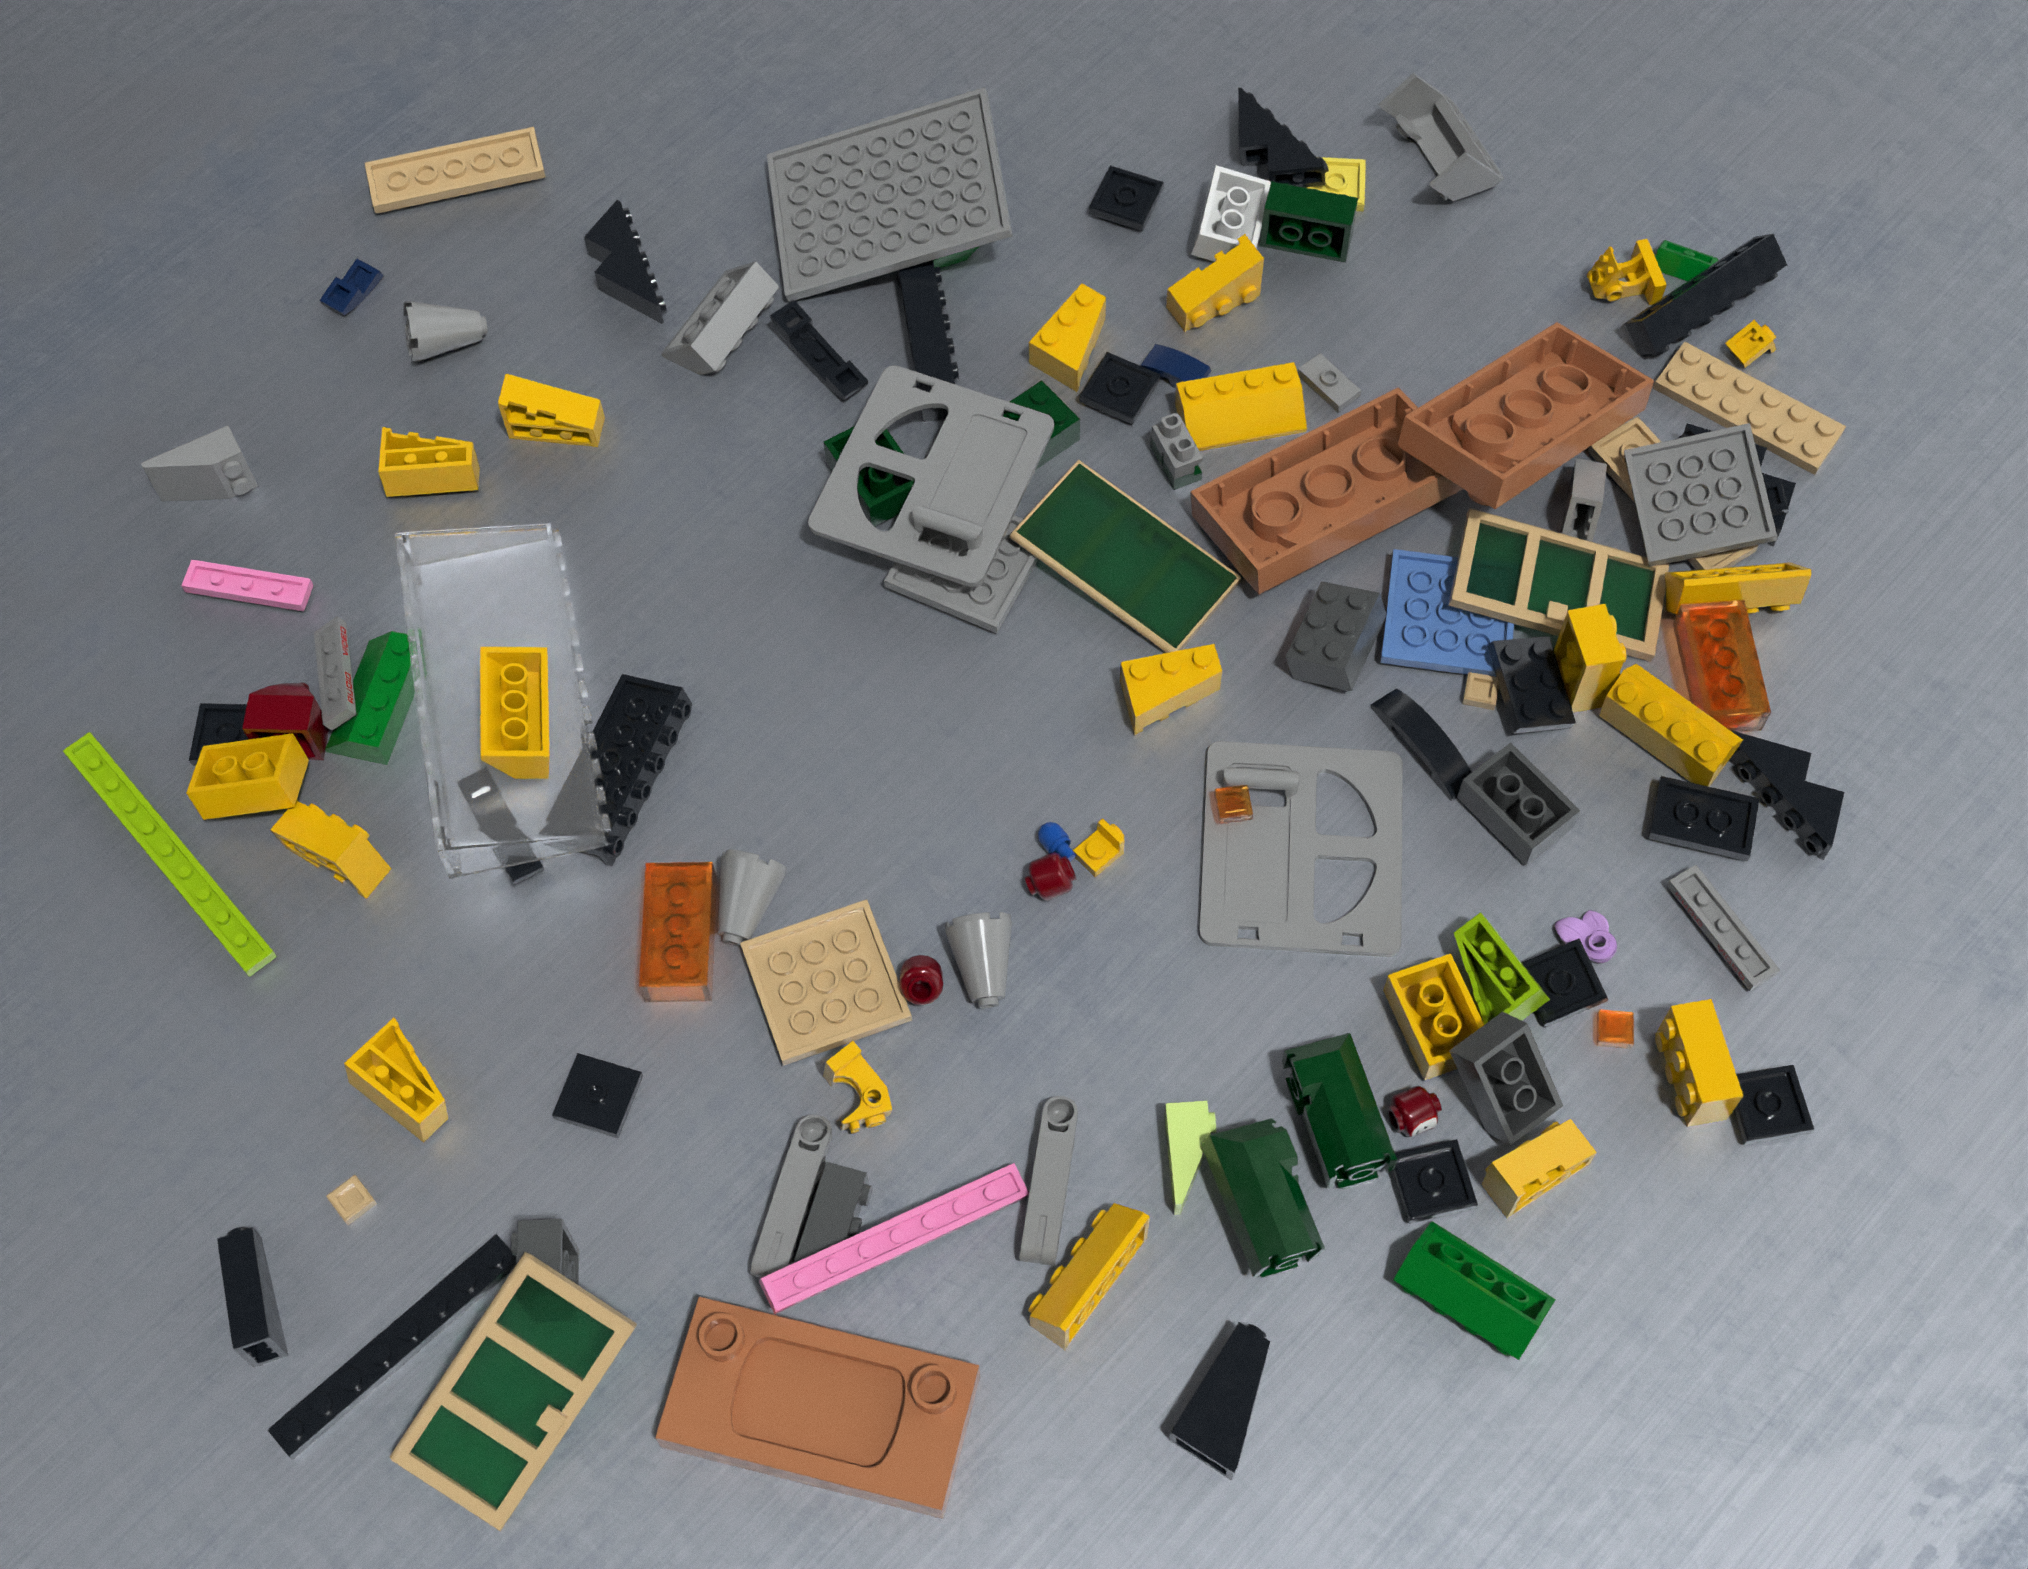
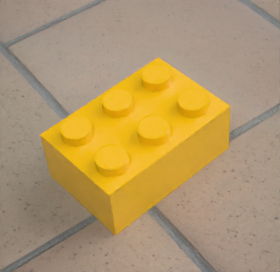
[1554,604,1627,713]
[186,733,309,820]
[1383,953,1484,1081]
[1655,999,1743,1127]

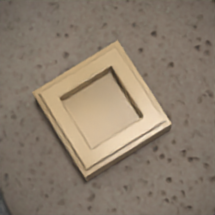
[1462,672,1499,710]
[326,1175,377,1226]

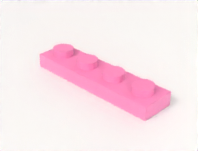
[181,559,314,612]

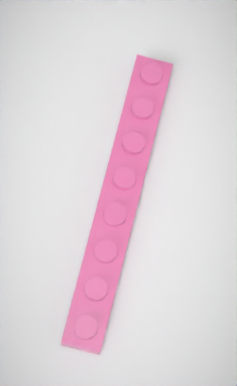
[759,1163,1029,1314]

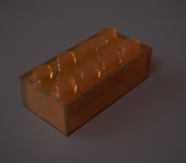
[1673,600,1771,732]
[639,862,717,1002]

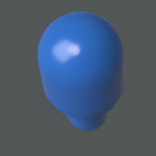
[1038,822,1076,862]

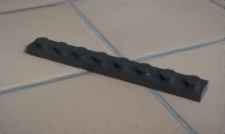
[267,1234,516,1460]

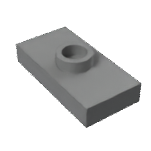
[1298,353,1361,412]

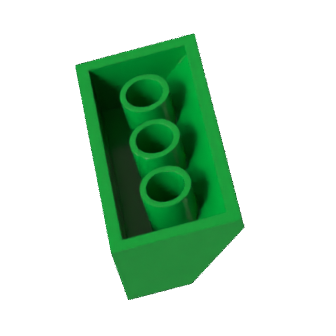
[325,631,430,765]
[1393,1221,1556,1360]

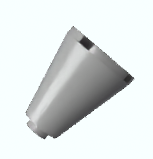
[403,301,487,362]
[717,849,787,946]
[945,912,1012,1008]

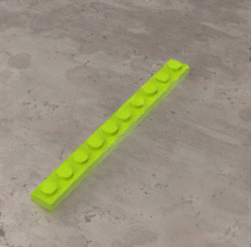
[63,732,277,977]

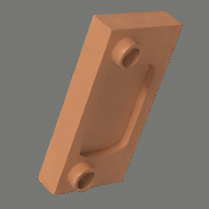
[1397,322,1654,509]
[1190,387,1463,595]
[655,1297,980,1519]

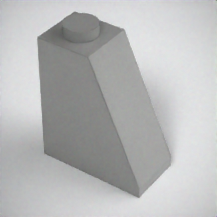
[1558,458,1607,554]

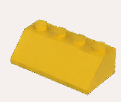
[1175,362,1307,451]
[1665,562,1811,619]
[480,647,550,779]
[1599,664,1743,787]
[1028,1203,1150,1350]

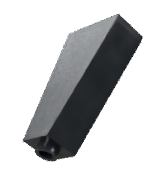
[217,1227,289,1368]
[1169,1322,1270,1481]

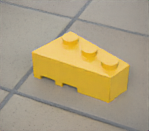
[1166,234,1264,332]
[1029,283,1106,392]
[498,373,605,447]
[378,427,480,497]
[1120,644,1222,736]
[270,800,391,899]
[344,1017,448,1143]
[1481,1119,1597,1218]

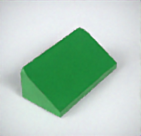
[1655,240,1719,281]

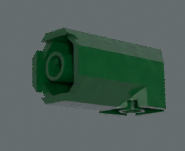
[1282,1033,1397,1189]
[1201,1118,1326,1278]

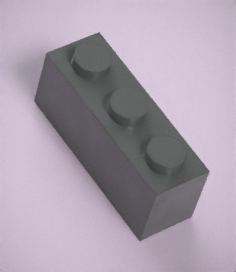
[794,1162,873,1263]

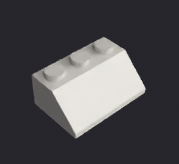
[1191,166,1271,262]

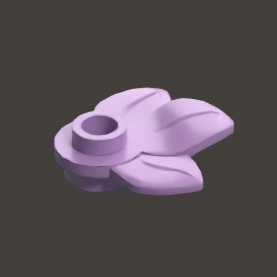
[1555,910,1617,963]

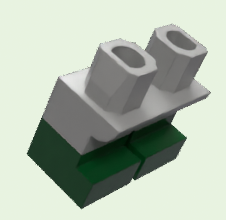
[1150,413,1203,490]

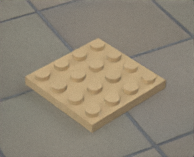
[740,899,912,1066]

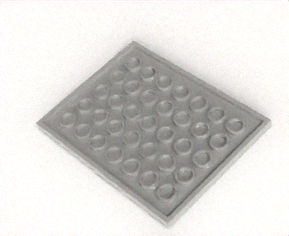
[767,87,1013,302]

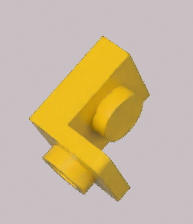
[1725,320,1776,368]
[1073,818,1125,878]

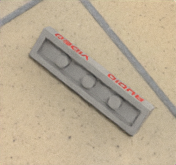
[314,616,356,730]
[1667,865,1780,991]

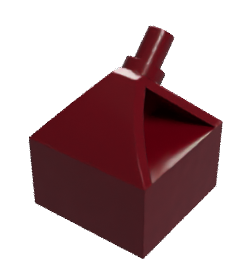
[242,682,329,761]

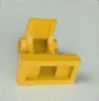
[1586,239,1667,305]
[823,1041,892,1134]

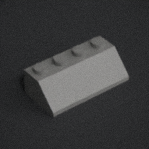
[661,261,779,375]

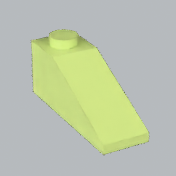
[1164,1101,1216,1215]

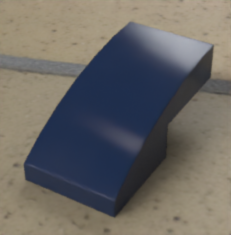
[320,258,384,316]
[1141,344,1211,388]

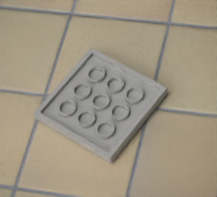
[1624,423,1777,567]
[884,515,1051,633]

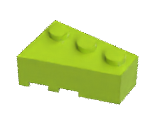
[1454,912,1550,1025]

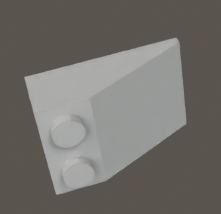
[141,425,258,502]

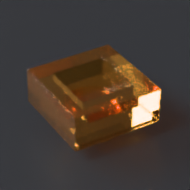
[1214,785,1253,824]
[1597,1010,1634,1049]

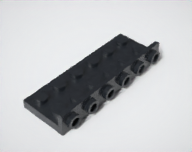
[539,674,692,866]

